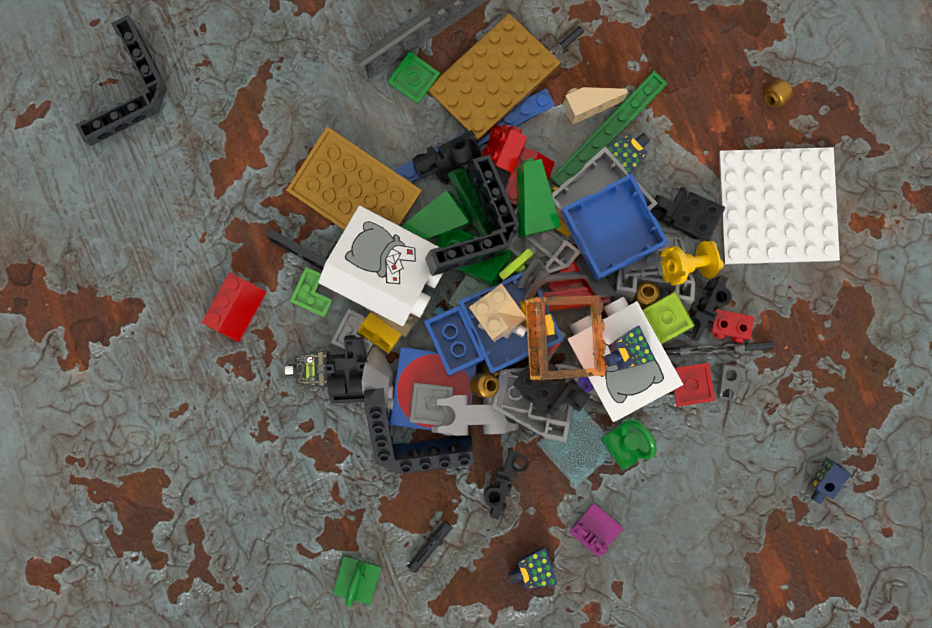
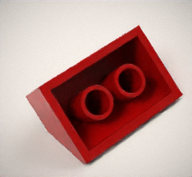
[505,148,555,209]
[201,272,267,342]

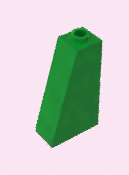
[517,158,561,239]
[401,190,473,241]

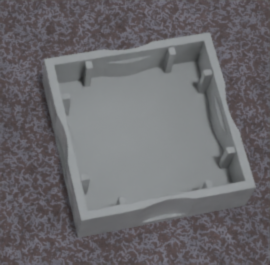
[552,147,657,221]

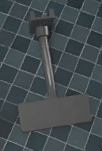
[516,253,616,300]

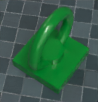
[601,417,657,471]
[333,556,382,607]

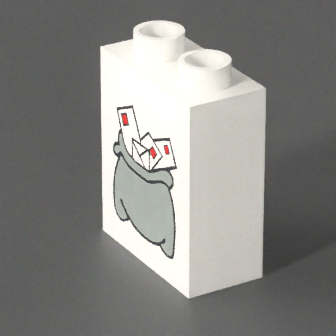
[318,206,443,326]
[568,297,683,422]

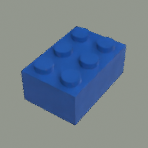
[424,305,485,377]

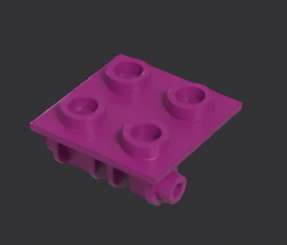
[569,503,623,558]

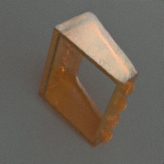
[525,295,607,380]

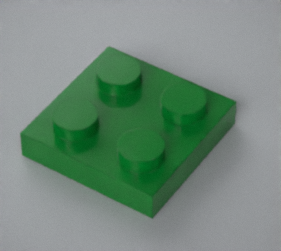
[387,51,440,105]

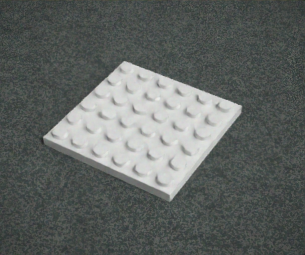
[718,147,840,265]

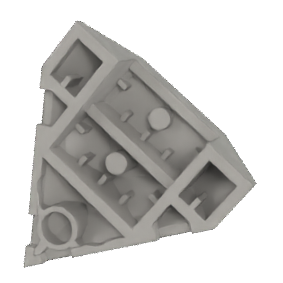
[503,207,580,281]
[362,344,394,426]

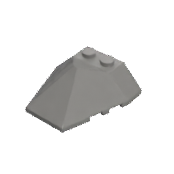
[492,364,580,443]

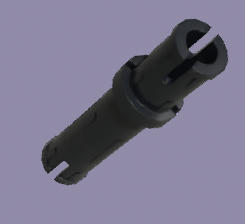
[407,520,453,573]

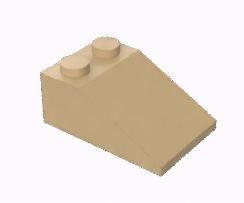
[563,87,628,125]

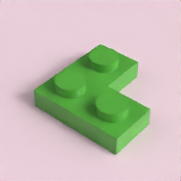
[290,267,333,318]

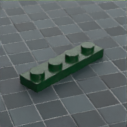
[448,168,493,237]

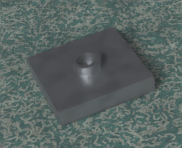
[410,383,453,425]

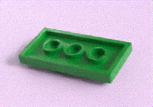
[434,229,513,286]

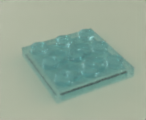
[536,408,612,487]

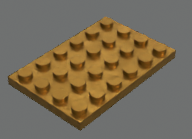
[428,14,561,142]
[286,126,423,230]

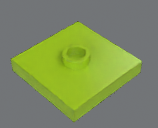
[499,249,535,280]
[642,292,695,344]

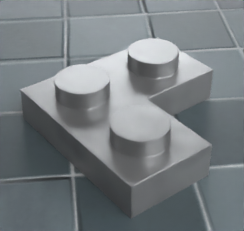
[331,308,374,358]

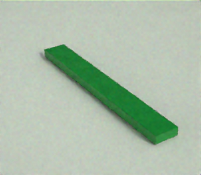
[550,71,668,187]

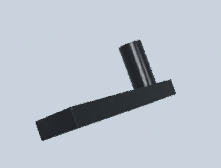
[266,229,338,271]

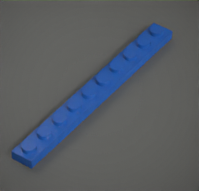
[393,88,555,183]

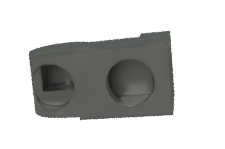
[717,363,741,401]

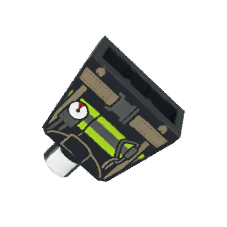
[285,350,329,388]

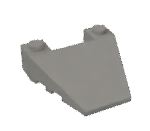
[613,228,695,311]

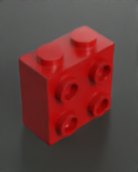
[482,124,527,172]

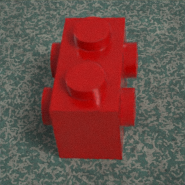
[708,309,754,343]

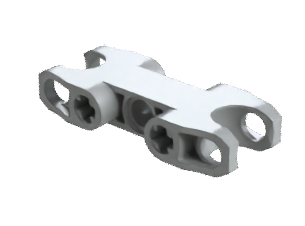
[431,395,518,436]

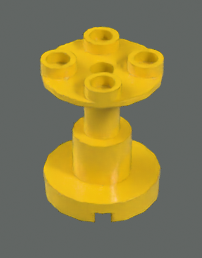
[660,241,724,286]

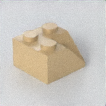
[469,284,527,342]

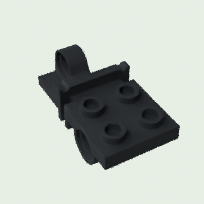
[412,130,482,185]
[650,186,725,241]
[683,275,732,341]
[326,335,366,404]
[513,353,591,415]
[484,450,529,520]

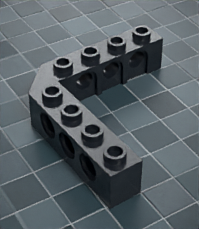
[75,15,167,146]
[425,155,519,276]
[364,388,475,474]

